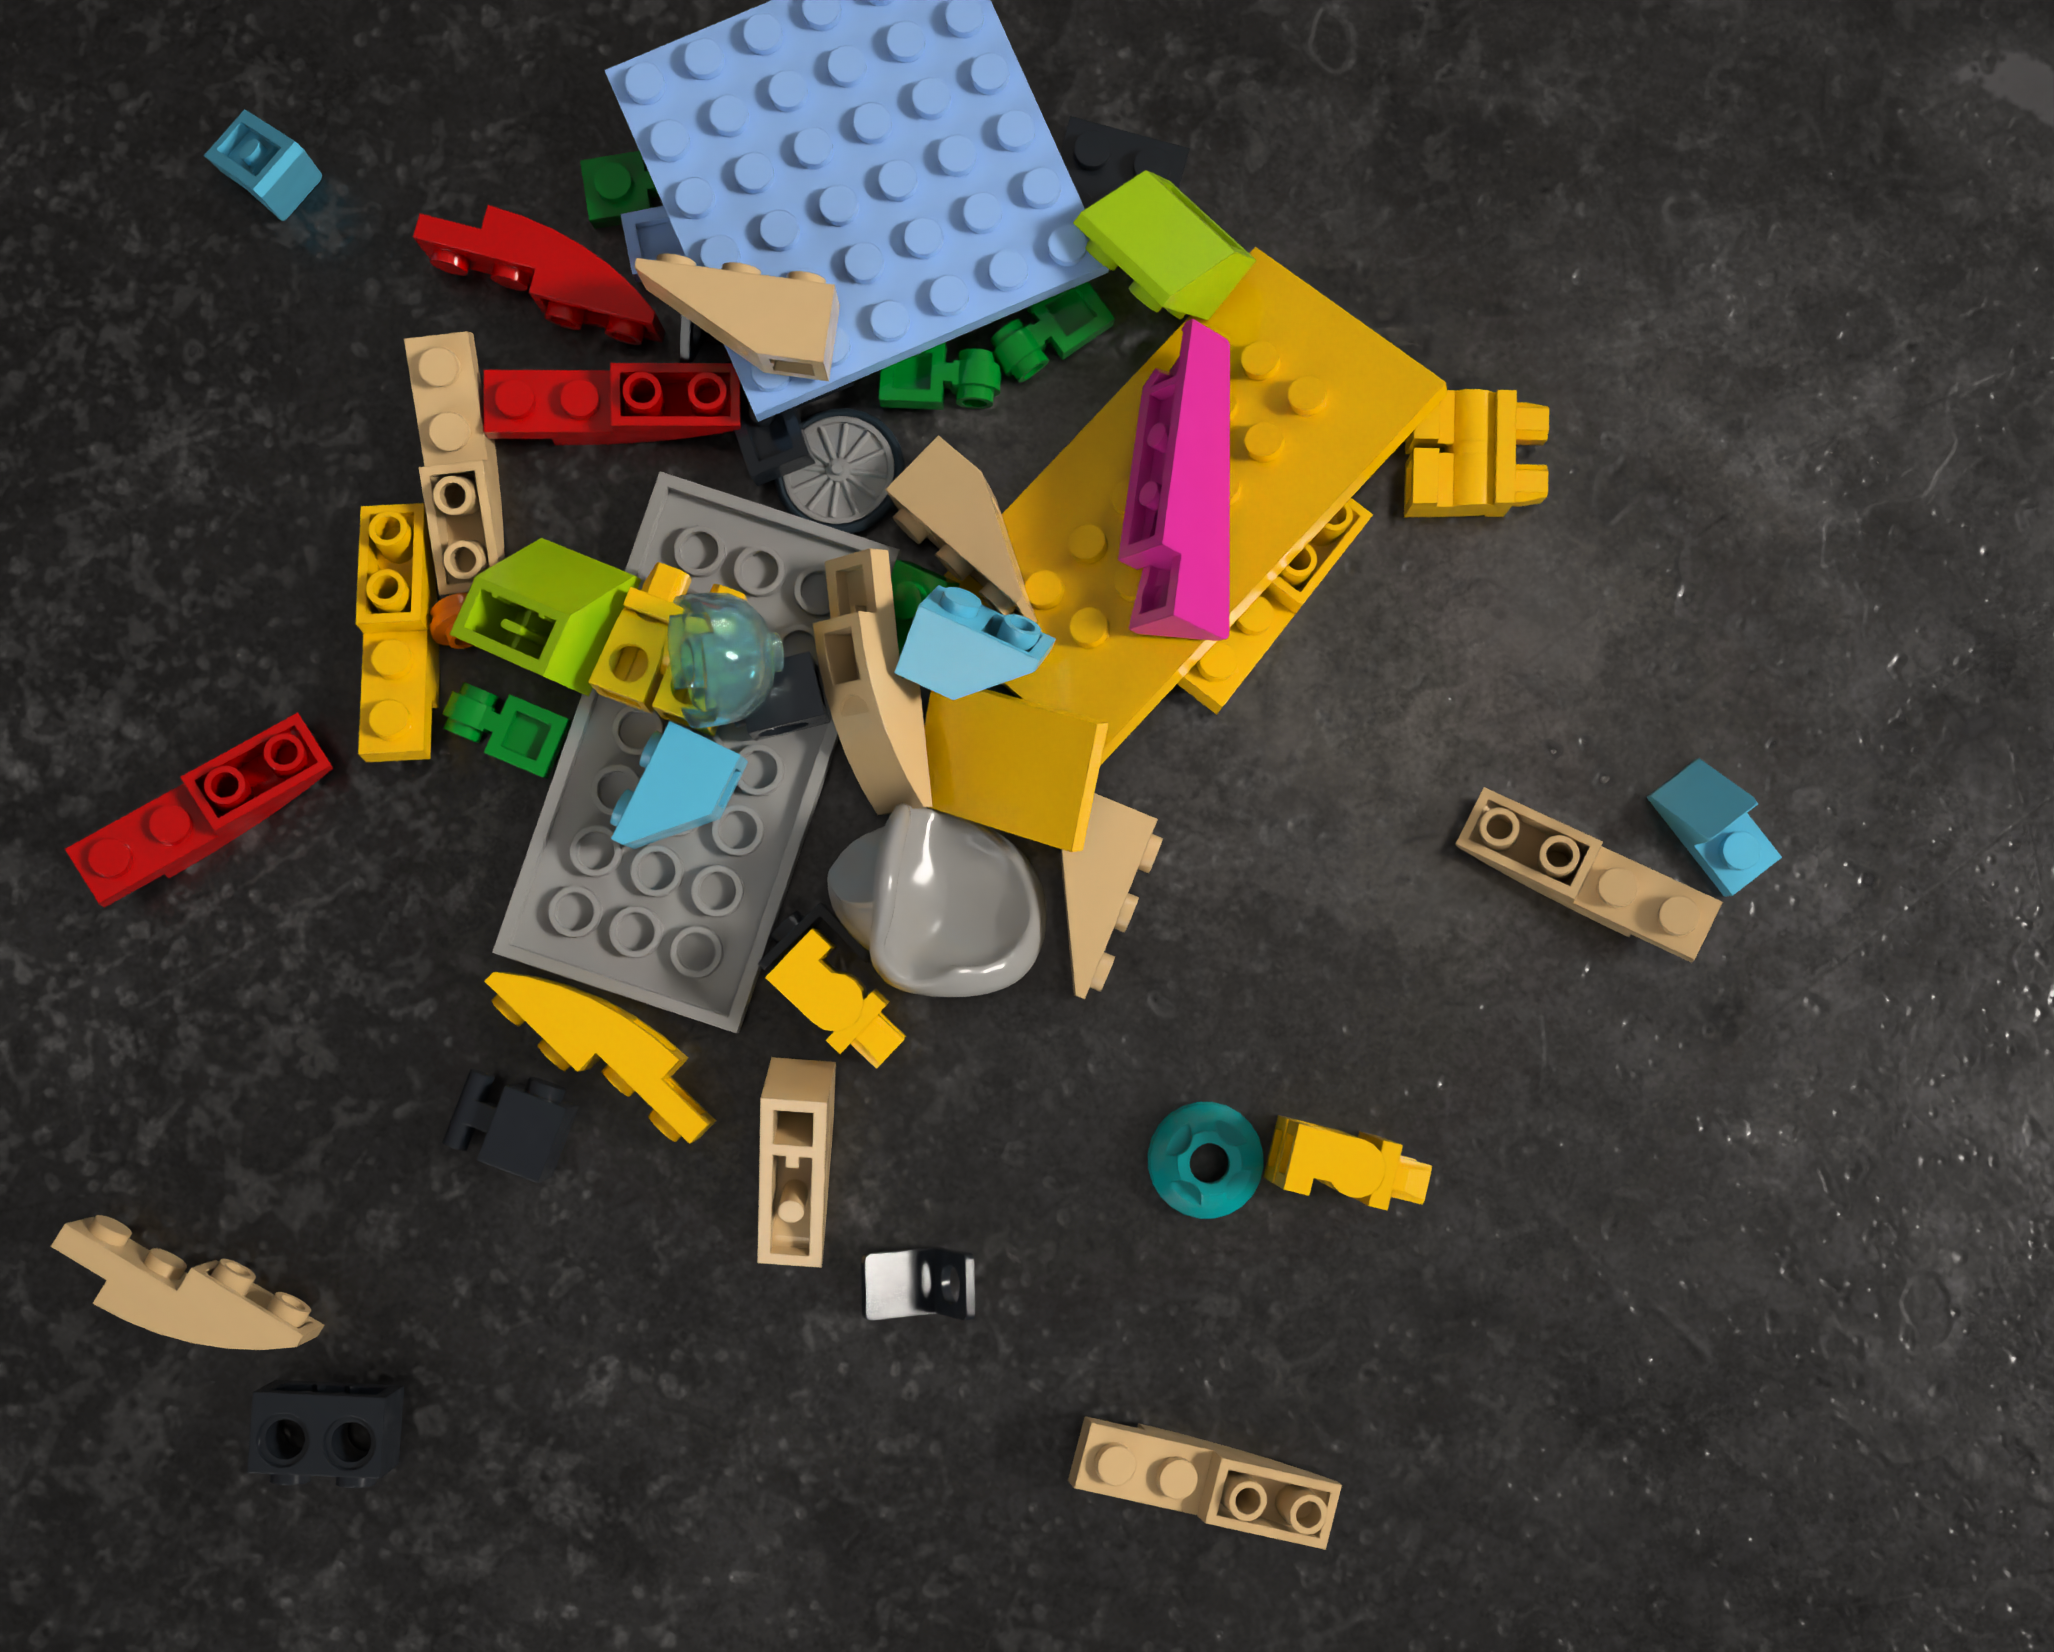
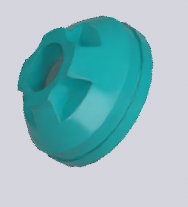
[1147,1101,1264,1219]

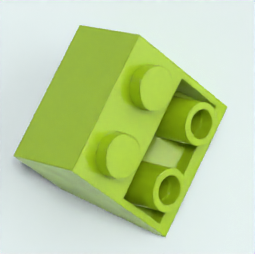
[1073,170,1256,320]
[449,538,642,697]

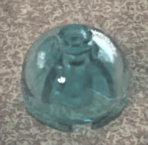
[668,592,784,728]

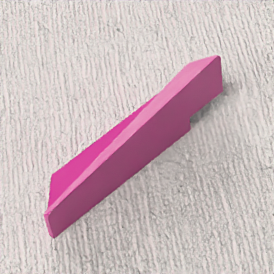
[1118,319,1230,641]

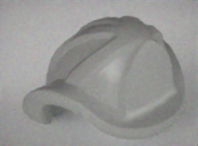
[827,803,1047,997]

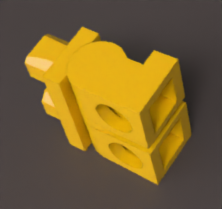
[1404,389,1549,518]
[588,562,748,737]
[765,929,906,1069]
[1263,1115,1432,1211]

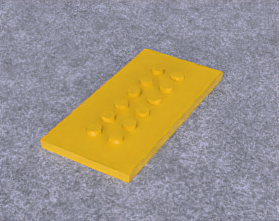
[944,247,1447,766]

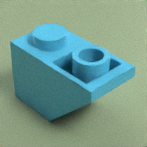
[894,585,1056,700]
[610,721,748,849]

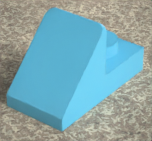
[204,109,322,221]
[1647,758,1782,897]

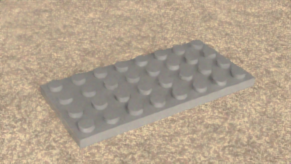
[492,471,901,1033]

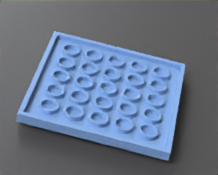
[605,0,1109,422]

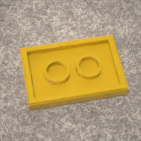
[924,689,1109,852]

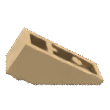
[758,1057,836,1268]

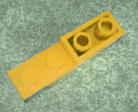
[1177,498,1373,715]
[356,503,440,762]
[484,972,716,1144]

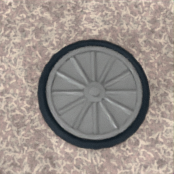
[775,408,905,534]

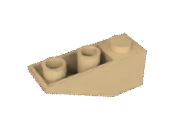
[635,253,840,381]
[885,435,1037,623]
[1060,793,1163,999]

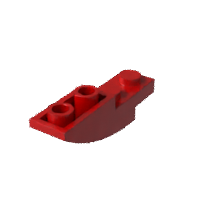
[413,205,665,345]
[484,363,741,445]
[65,712,333,908]

